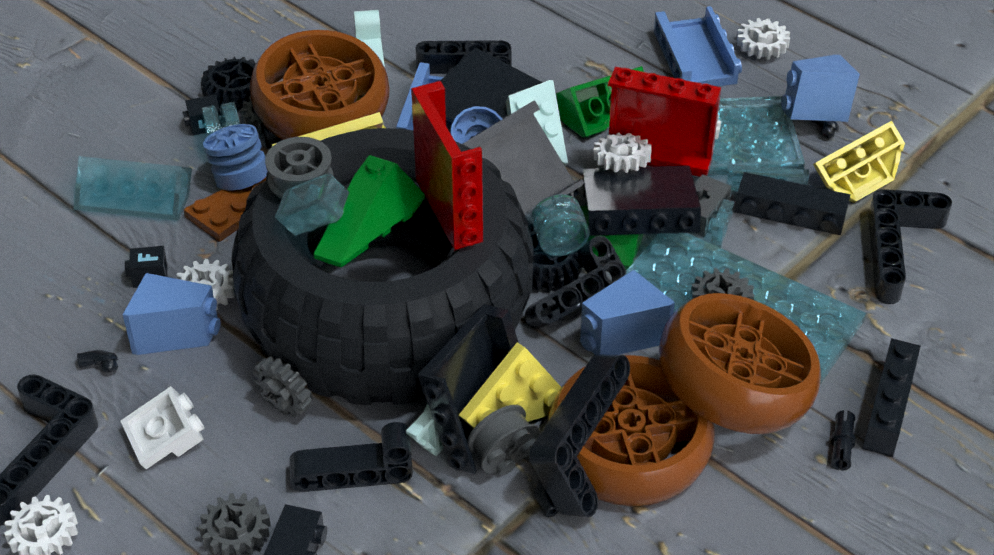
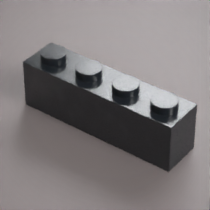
[734,172,851,235]
[862,338,921,457]
[264,504,327,555]

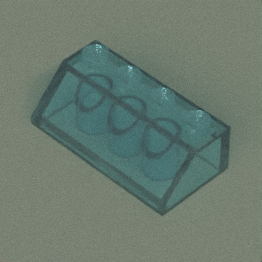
[73,156,192,220]

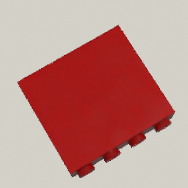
[608,66,722,177]
[411,81,483,250]

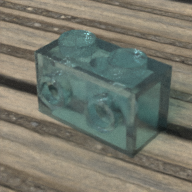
[275,173,349,236]

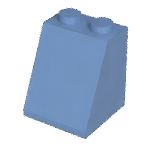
[781,55,860,122]
[580,270,675,355]
[123,273,221,355]

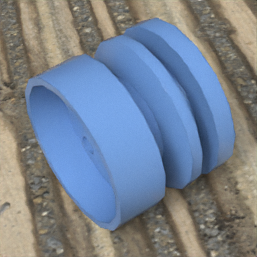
[451,106,502,144]
[203,124,268,191]

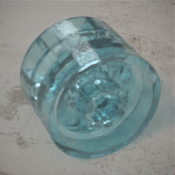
[201,102,240,137]
[531,194,590,256]

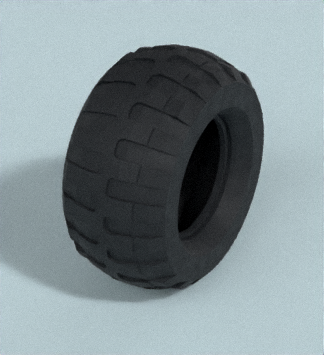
[231,128,533,405]

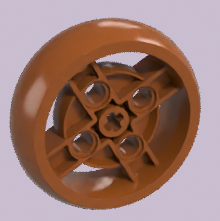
[250,30,390,140]
[659,293,821,434]
[548,355,715,506]

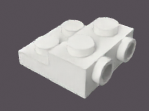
[121,386,205,469]

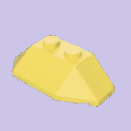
[813,121,905,203]

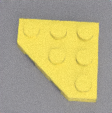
[459,343,561,429]

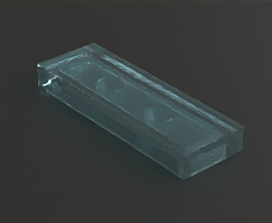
[726,164,809,191]

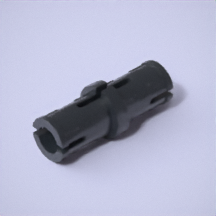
[831,410,856,470]

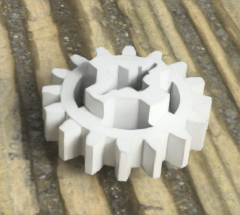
[737,18,790,60]
[593,133,651,173]
[176,259,235,310]
[4,495,78,555]

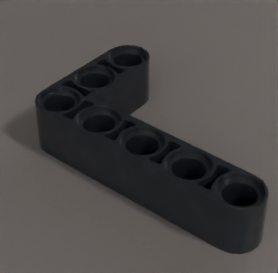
[868,189,952,304]
[530,354,630,517]
[0,374,98,526]

